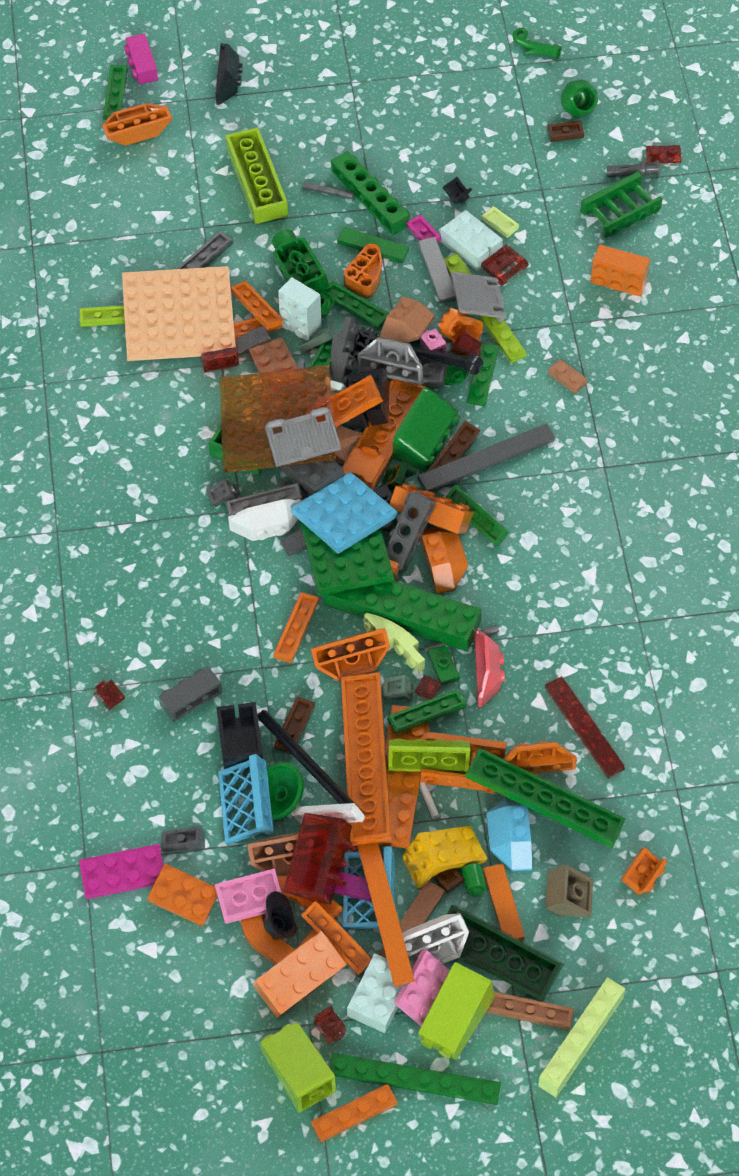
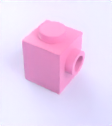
[420,328,446,354]

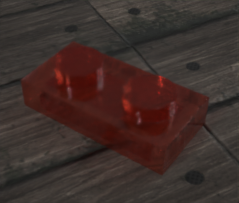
[645,145,682,163]

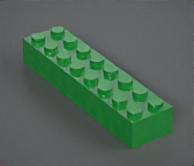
[323,581,481,652]

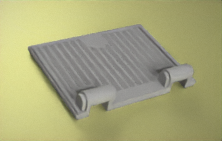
[451,272,507,322]
[265,407,342,467]

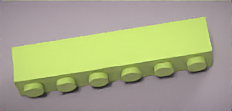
[538,977,625,1097]

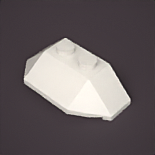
[228,499,301,541]
[402,913,469,968]

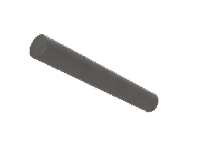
[302,182,354,199]

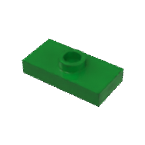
[428,645,460,686]

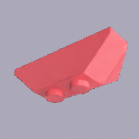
[475,630,505,707]

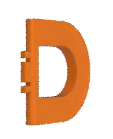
[241,876,343,965]

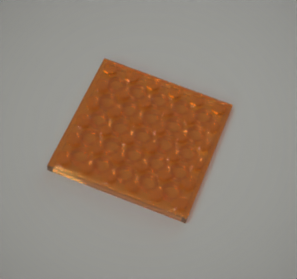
[220,365,336,473]

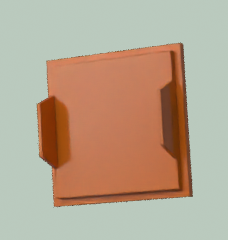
[342,446,388,487]

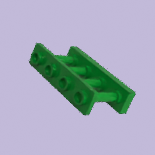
[580,171,663,238]

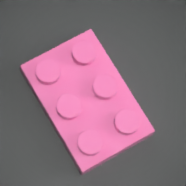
[215,869,281,924]
[394,950,450,1026]

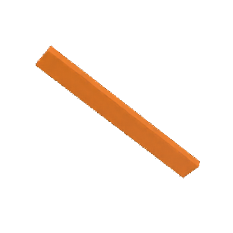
[357,842,415,987]

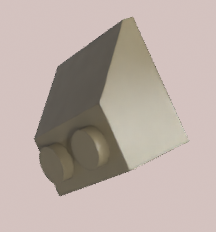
[545,865,593,918]

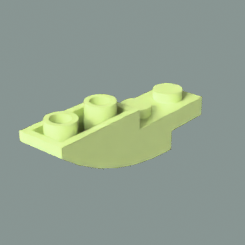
[364,613,425,673]

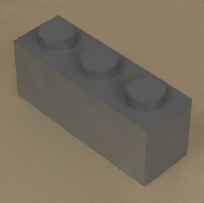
[159,666,222,722]

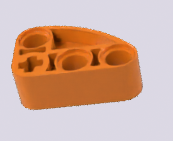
[344,244,382,298]

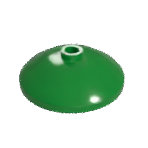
[251,762,304,821]

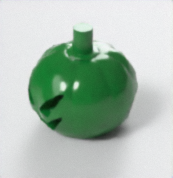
[560,79,598,118]

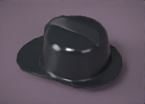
[263,891,297,940]

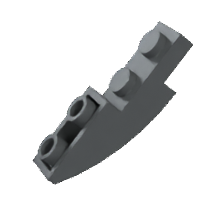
[331,316,359,388]

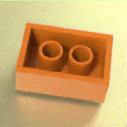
[590,244,650,297]

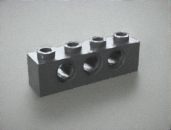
[386,491,437,571]

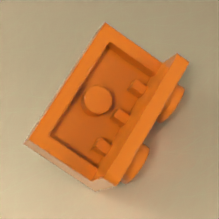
[620,847,668,895]

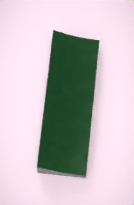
[447,905,564,1001]

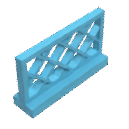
[218,754,274,845]
[343,846,395,930]

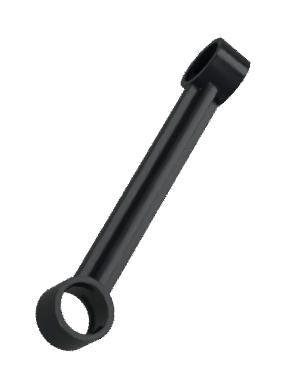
[413,348,484,375]

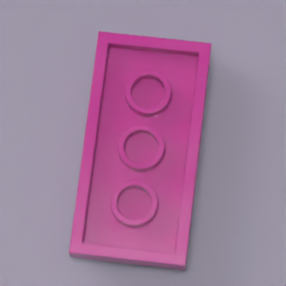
[79,844,163,900]

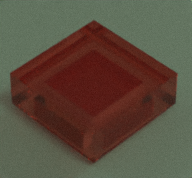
[415,675,442,700]

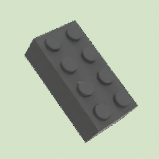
[269,448,345,496]

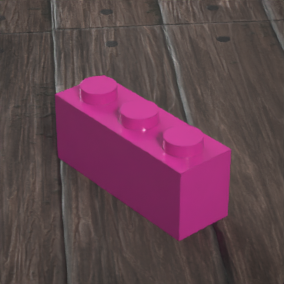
[124,33,158,85]

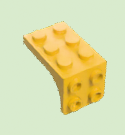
[402,826,488,888]

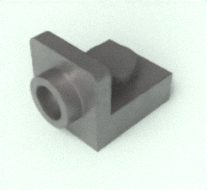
[206,479,238,507]

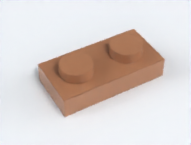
[548,359,588,394]

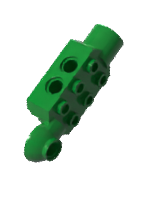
[272,229,334,318]

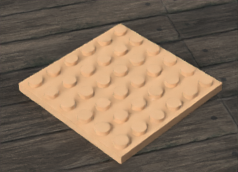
[122,266,236,361]

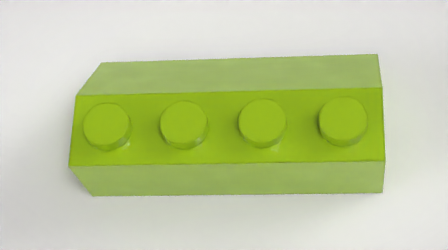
[388,739,470,773]

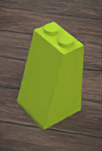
[418,962,495,1060]
[260,1022,336,1113]

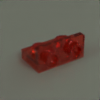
[200,347,239,373]

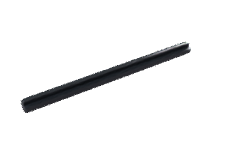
[258,710,358,807]

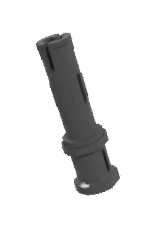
[607,160,660,177]

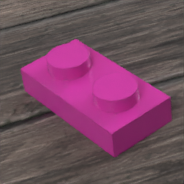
[406,214,441,243]

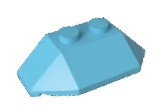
[486,797,532,872]

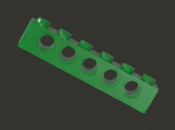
[331,151,410,235]

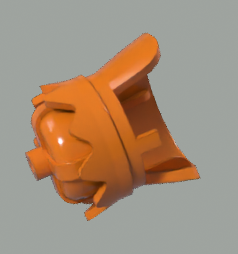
[438,308,483,352]

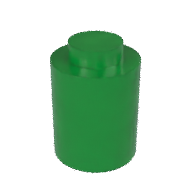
[461,863,487,897]

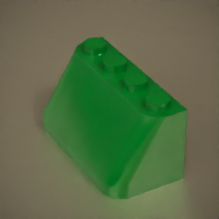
[393,387,460,472]

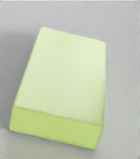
[481,206,519,238]

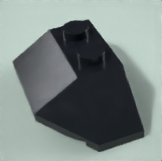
[215,43,243,105]

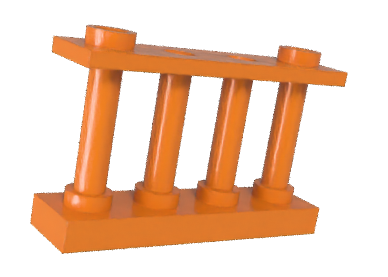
[420,732,507,793]

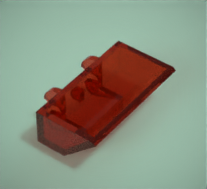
[283,813,357,905]

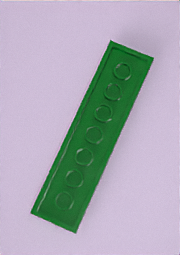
[465,748,626,848]

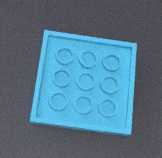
[291,472,398,554]

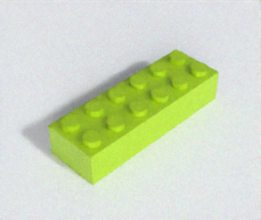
[225,127,288,224]

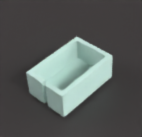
[440,210,503,272]
[278,278,322,341]
[347,954,403,1033]

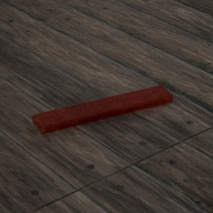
[545,676,625,778]

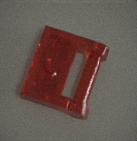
[481,244,529,286]

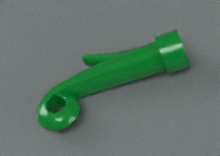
[513,28,562,59]

